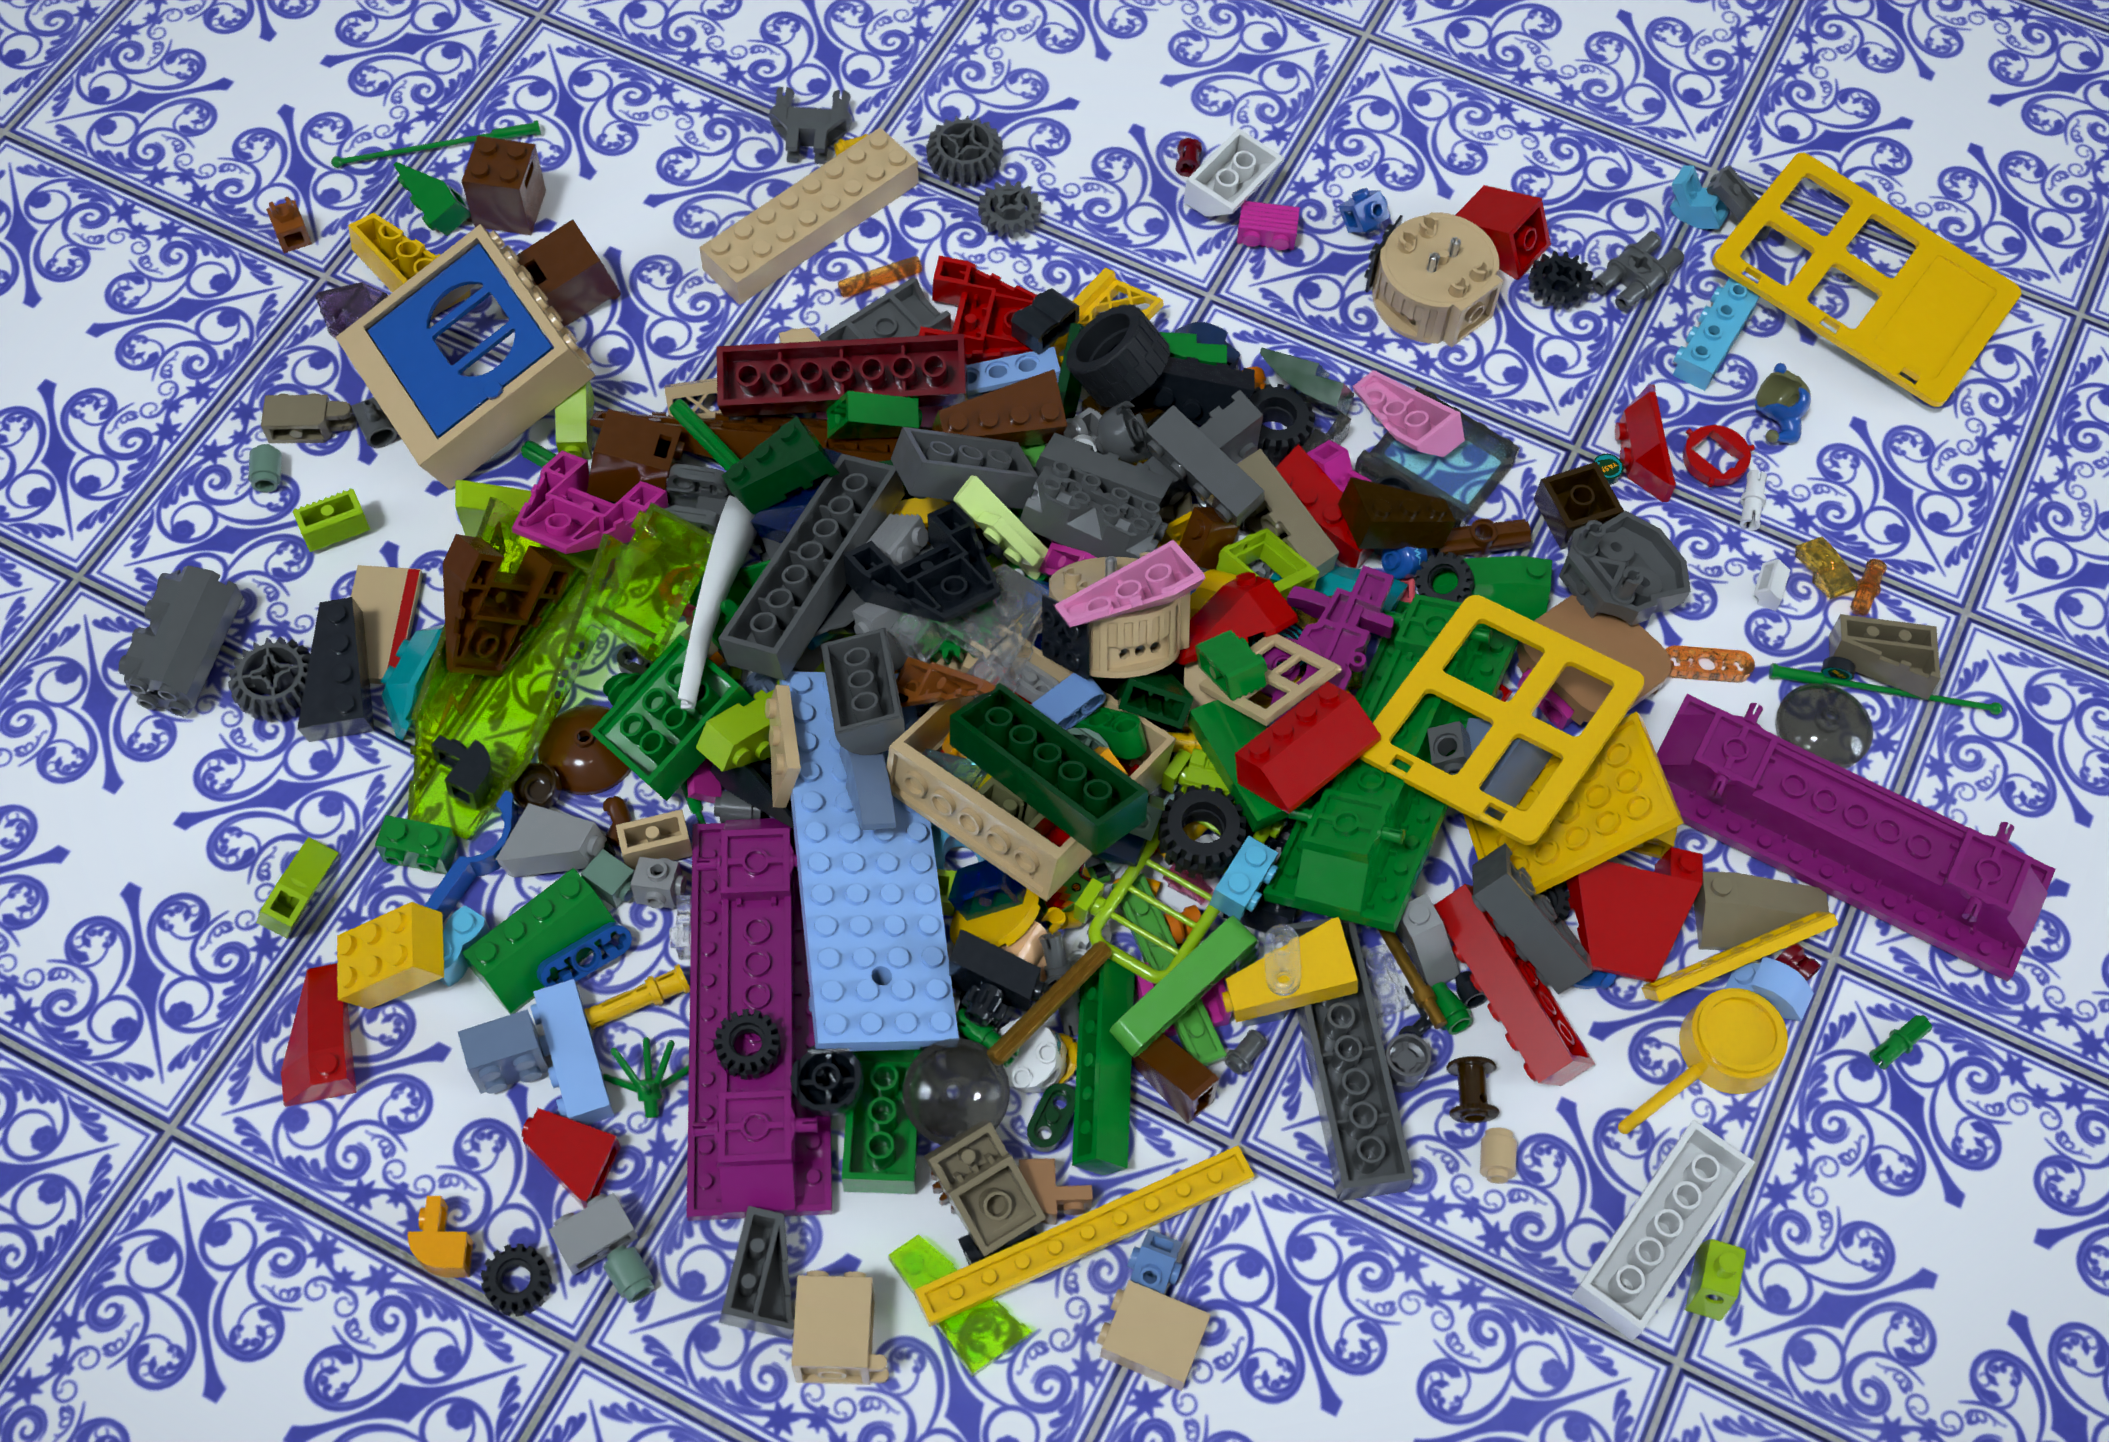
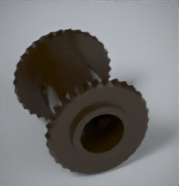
[1446,1056,1499,1123]

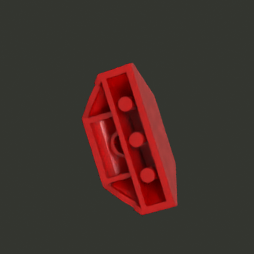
[1615,384,1676,502]

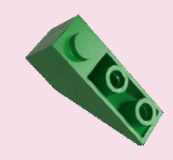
[393,162,471,236]

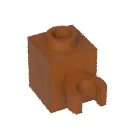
[266,196,312,253]

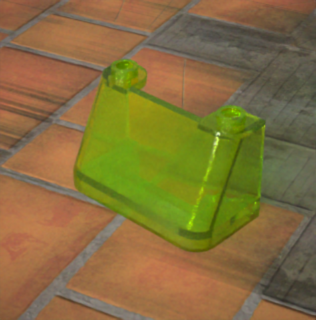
[588,502,714,663]

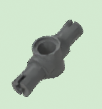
[1039,932,1081,1036]

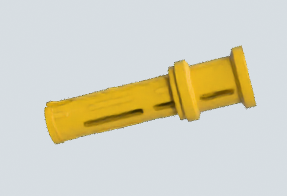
[584,964,690,1030]

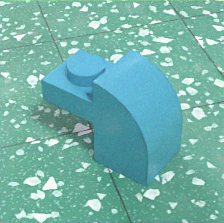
[1670,165,1730,229]

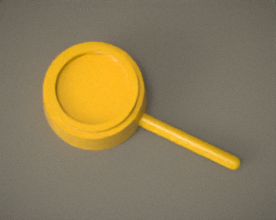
[1618,988,1788,1134]

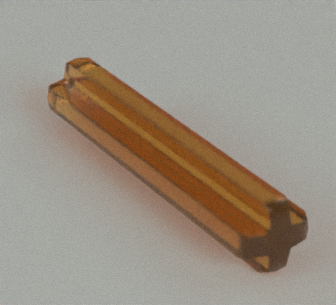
[838,256,922,297]

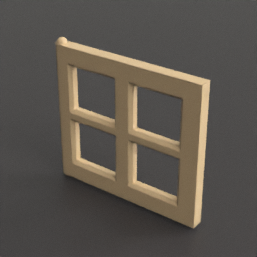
[1199,634,1342,726]

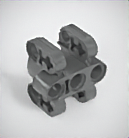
[658,464,735,568]

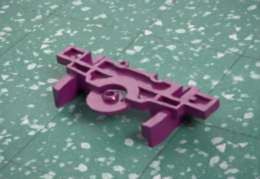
[1260,565,1394,722]

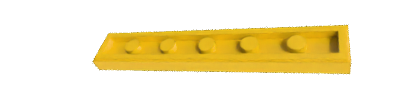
[1641,911,1838,1002]

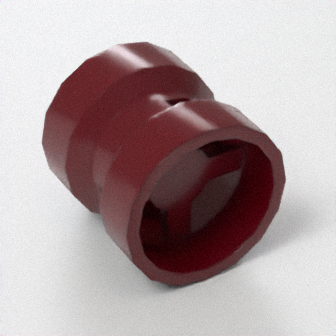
[1775,943,1822,981]

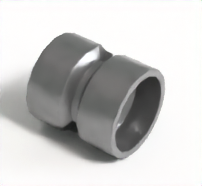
[1385,1033,1431,1093]

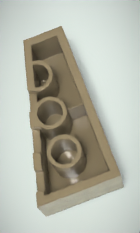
[1237,449,1339,579]

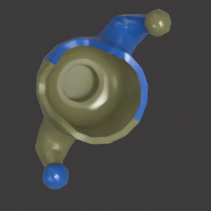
[1755,363,1811,444]

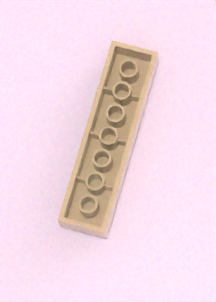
[699,127,918,305]

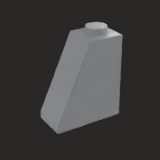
[496,803,607,878]
[1397,893,1460,987]

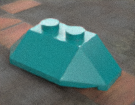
[381,624,446,741]

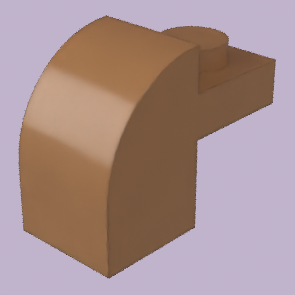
[1019,1158,1093,1225]

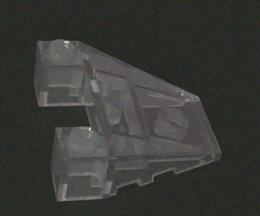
[888,564,1049,699]

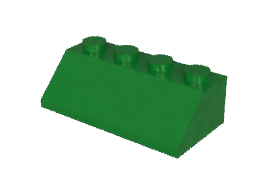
[462,868,617,1015]

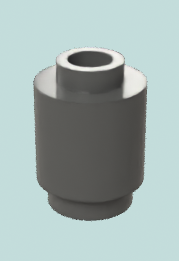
[714,791,764,823]

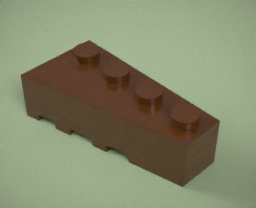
[932,369,1067,446]

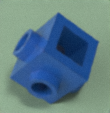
[1338,188,1391,233]

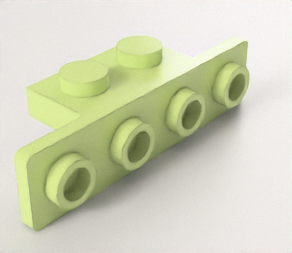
[953,475,1048,580]

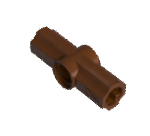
[1433,518,1531,558]

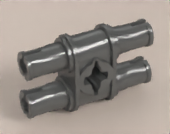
[1593,231,1684,311]

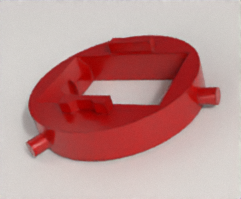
[1683,425,1755,487]

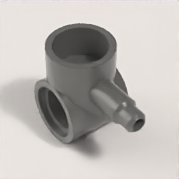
[351,397,397,448]

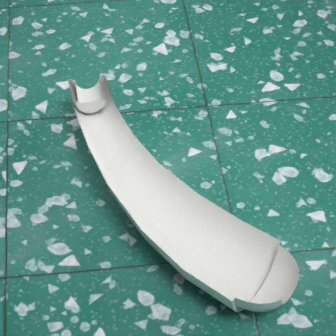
[678,495,758,709]

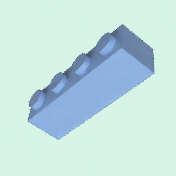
[530,979,614,1125]

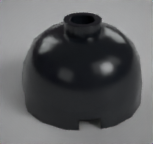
[790,1045,864,1118]

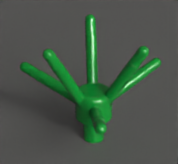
[603,1037,689,1118]

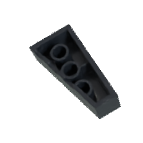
[297,597,374,742]

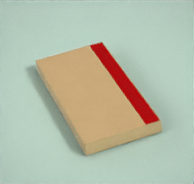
[351,565,423,684]

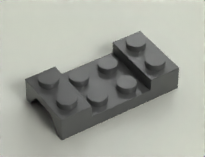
[819,277,951,341]

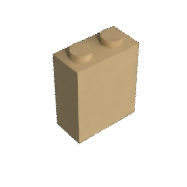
[1097,1280,1211,1391]

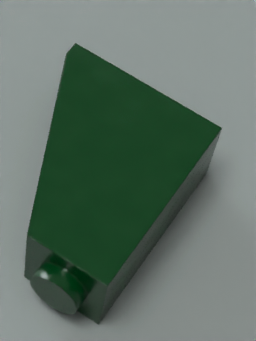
[1117,667,1194,729]

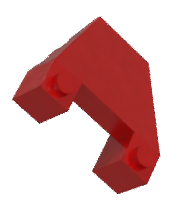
[918,255,1037,365]
[1566,847,1703,983]

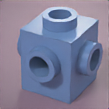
[1127,1229,1182,1294]

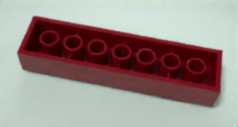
[716,334,968,417]

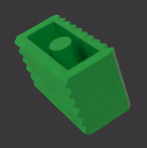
[1195,630,1267,701]

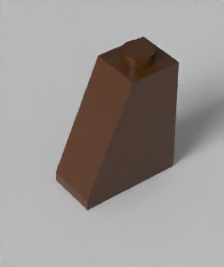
[1131,1034,1219,1124]

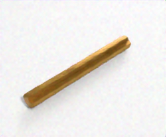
[987,941,1112,1066]

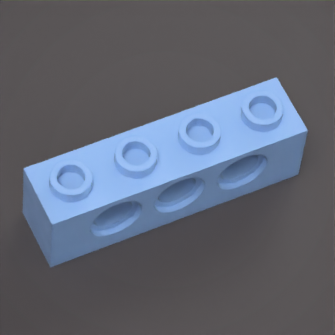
[943,347,1060,409]

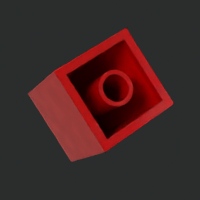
[1455,185,1551,280]

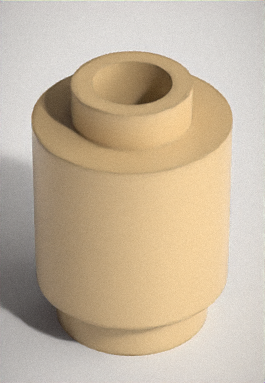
[1480,1128,1517,1184]

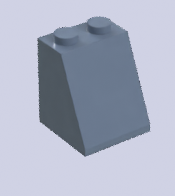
[1466,718,1553,822]

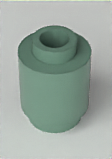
[248,444,282,492]
[603,1245,654,1303]

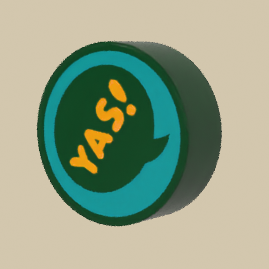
[1593,454,1623,485]

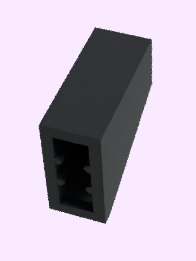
[949,929,1045,1012]

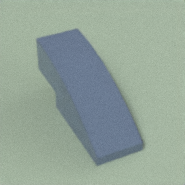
[839,746,896,830]

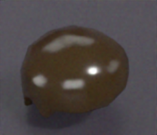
[511,761,562,810]

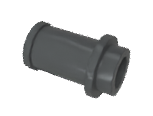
[1225,1029,1267,1074]

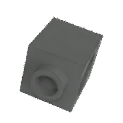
[1427,721,1472,775]

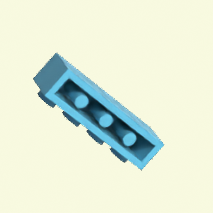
[1673,278,1760,391]

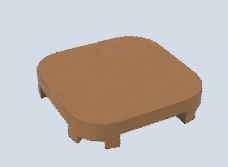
[1517,594,1671,725]

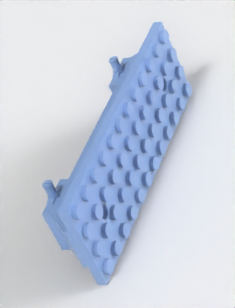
[779,671,959,1051]

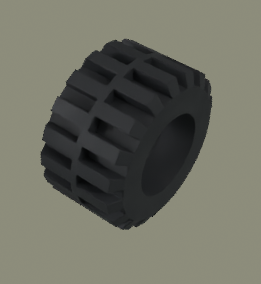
[1249,384,1315,468]
[1158,785,1247,879]

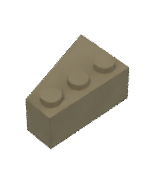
[1829,614,1941,700]

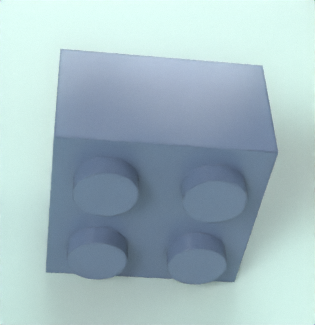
[458,1009,548,1094]

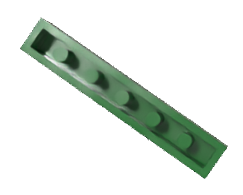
[1072,959,1135,1176]

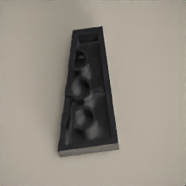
[1136,356,1255,426]

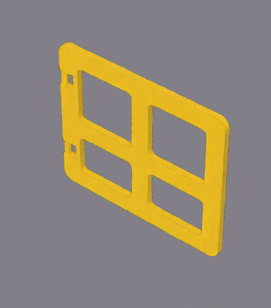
[1359,595,1644,845]

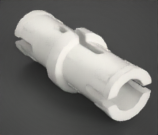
[1740,470,1767,531]

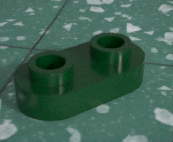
[1027,1083,1075,1152]

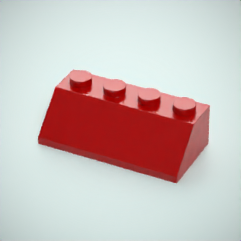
[1235,681,1381,814]

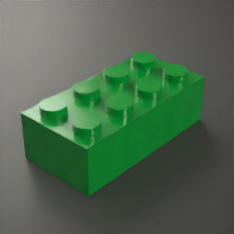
[841,1047,922,1194]

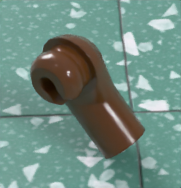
[603,796,632,846]

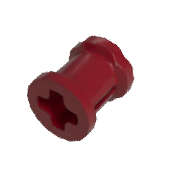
[1175,138,1202,177]

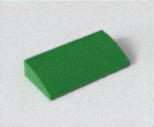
[1187,699,1313,833]

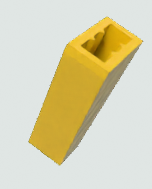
[1221,917,1358,1023]

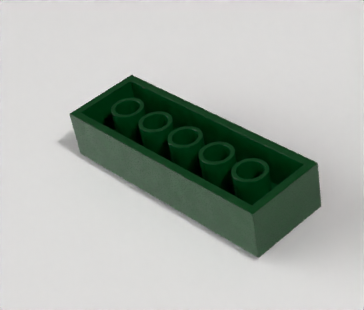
[949,683,1148,856]

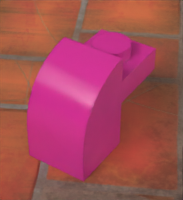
[1307,440,1372,492]

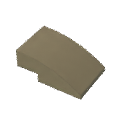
[924,1119,1046,1256]

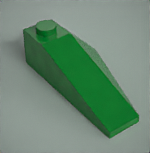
[1432,556,1552,621]

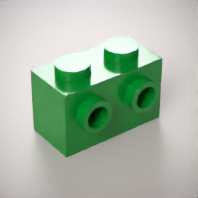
[375,815,458,874]

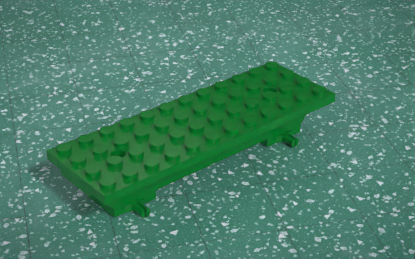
[1263,594,1519,933]

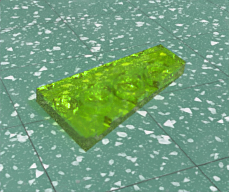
[888,1234,1033,1377]

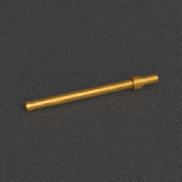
[1377,928,1447,1029]

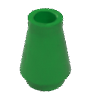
[1431,982,1473,1035]

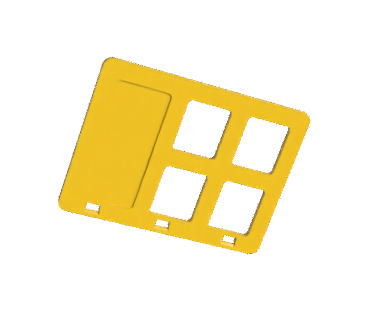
[1712,153,2021,407]

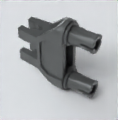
[769,87,852,164]

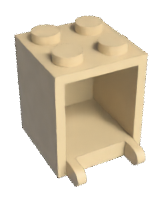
[791,1270,889,1385]

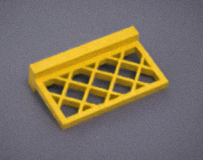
[1051,267,1164,367]

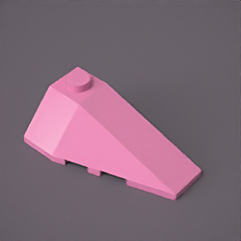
[1352,370,1465,458]
[1054,540,1205,627]

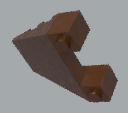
[443,534,575,677]

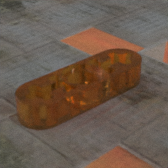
[1665,645,1755,683]

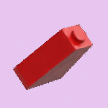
[521,1108,621,1209]

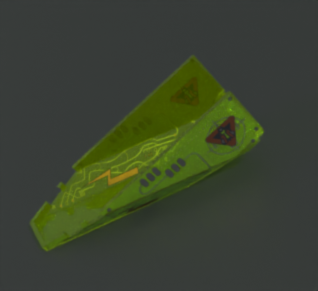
[407,496,635,841]

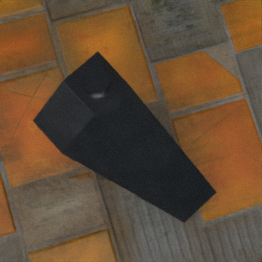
[710,757,794,829]

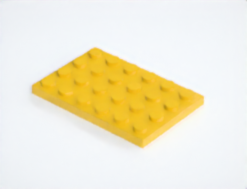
[1463,711,1684,895]

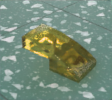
[1795,536,1858,599]

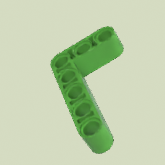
[1109,915,1260,1058]

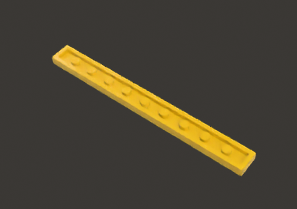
[914,1145,1255,1327]

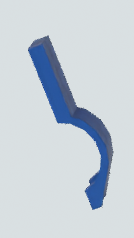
[424,790,518,923]

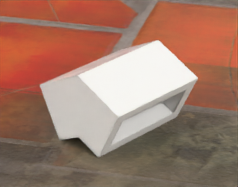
[1754,559,1790,611]

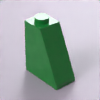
[827,391,922,439]

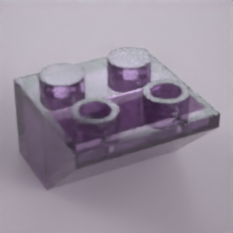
[315,282,388,339]

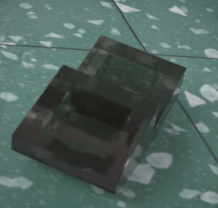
[1302,413,1351,453]

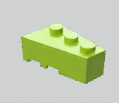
[696,680,780,772]

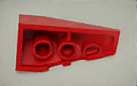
[1174,572,1298,665]
[281,963,357,1107]

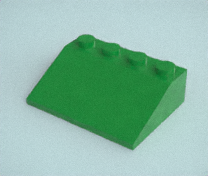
[590,634,754,801]

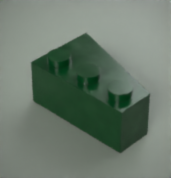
[721,416,839,515]

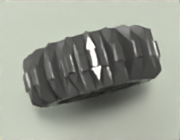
[926,115,1003,187]
[228,637,310,723]

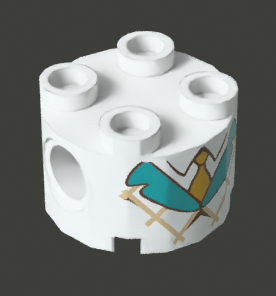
[990,1018,1067,1093]

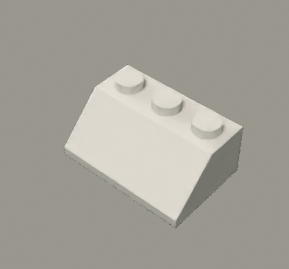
[1183,128,1284,217]

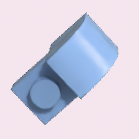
[1725,957,1814,1021]

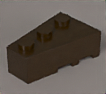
[1338,477,1456,549]

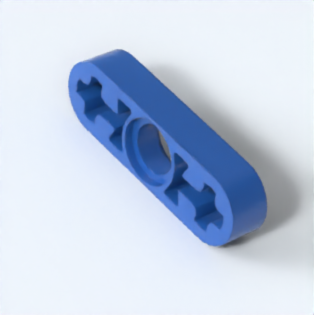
[537,922,632,988]

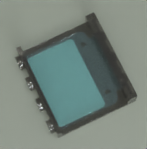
[1354,386,1520,528]

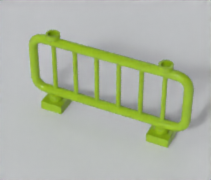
[1073,748,1286,984]

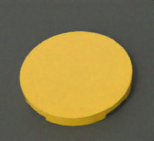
[950,872,1041,947]

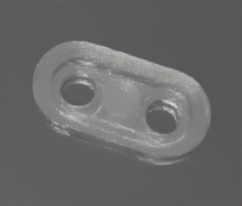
[1264,925,1301,996]

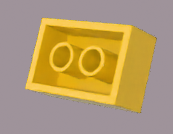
[337,902,444,1009]

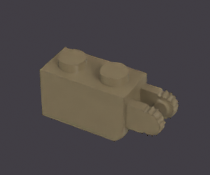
[261,393,357,444]

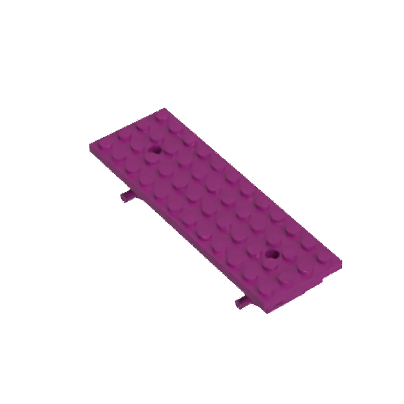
[1657,694,2056,982]
[686,818,832,1221]

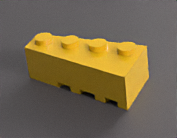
[348,212,471,311]

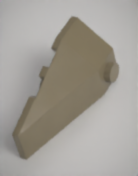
[1694,872,1829,950]

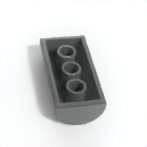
[821,627,905,755]

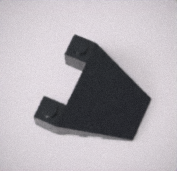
[844,502,1001,623]

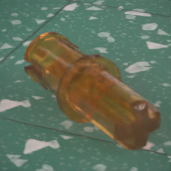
[1850,559,1887,616]

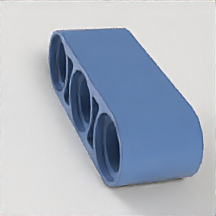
[1031,673,1106,730]

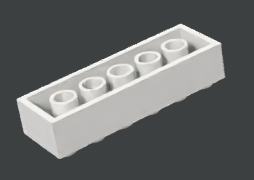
[1571,1120,1755,1342]

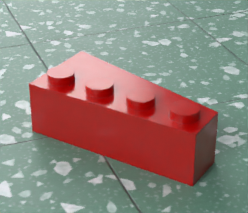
[1276,444,1374,569]

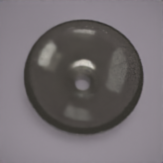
[1775,684,1873,769]
[902,1038,1010,1145]

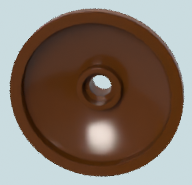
[538,705,631,795]

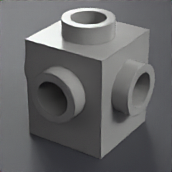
[630,857,687,909]

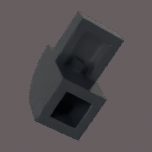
[432,735,494,810]

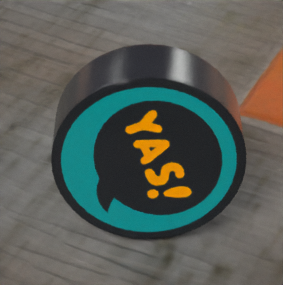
[1821,656,1856,681]

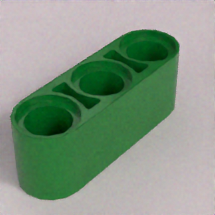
[1072,706,1147,759]

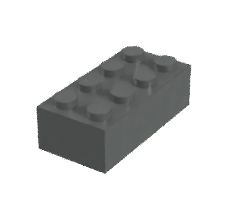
[891,427,1038,510]

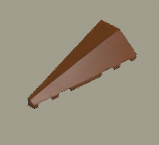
[896,657,996,707]

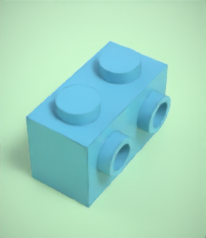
[1209,835,1279,921]

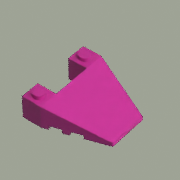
[512,450,668,554]

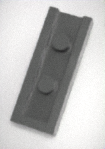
[1707,165,1771,241]

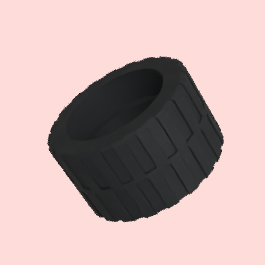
[1066,304,1170,407]

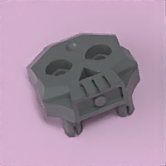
[1559,511,1691,626]

